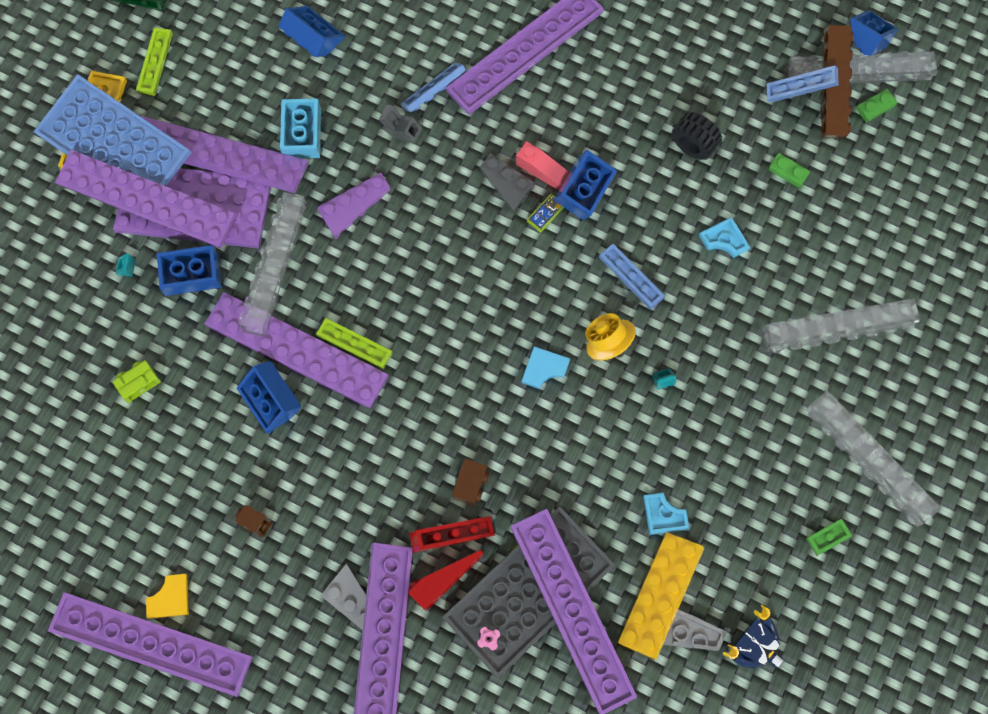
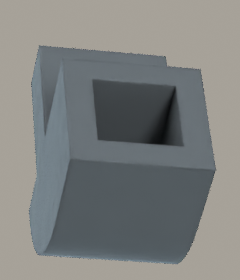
[379,105,422,143]

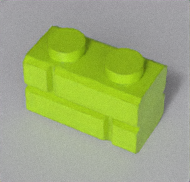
[112,360,161,403]

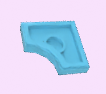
[699,217,750,258]
[521,347,570,389]
[643,493,690,535]

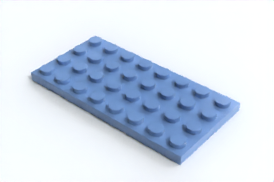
[34,74,192,186]

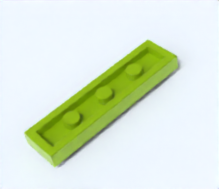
[136,27,173,96]
[316,318,393,369]

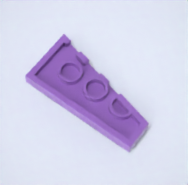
[317,173,391,239]

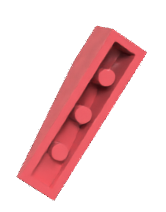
[516,141,569,190]

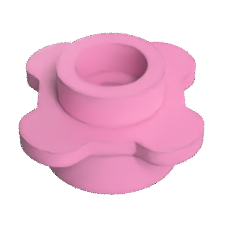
[478,627,500,650]

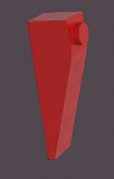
[409,516,495,553]
[408,550,484,612]

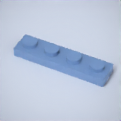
[400,62,466,113]
[767,66,839,103]
[599,244,665,310]

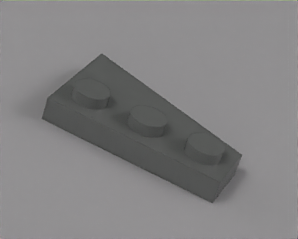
[480,154,535,213]

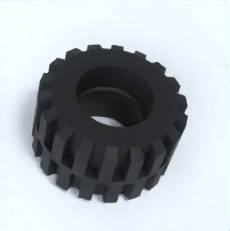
[671,112,722,160]

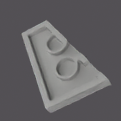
[320,564,366,630]
[663,609,726,651]

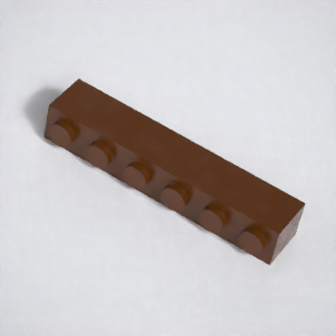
[821,25,853,139]

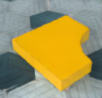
[146,574,189,619]

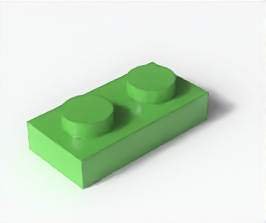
[856,89,898,123]
[768,153,811,188]
[806,519,852,556]

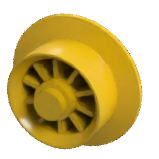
[585,313,636,361]

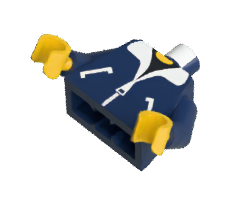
[723,605,784,669]

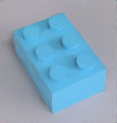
[280,99,321,159]

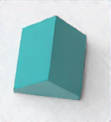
[116,253,136,277]
[652,368,676,390]

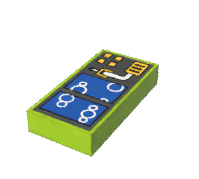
[527,194,564,233]

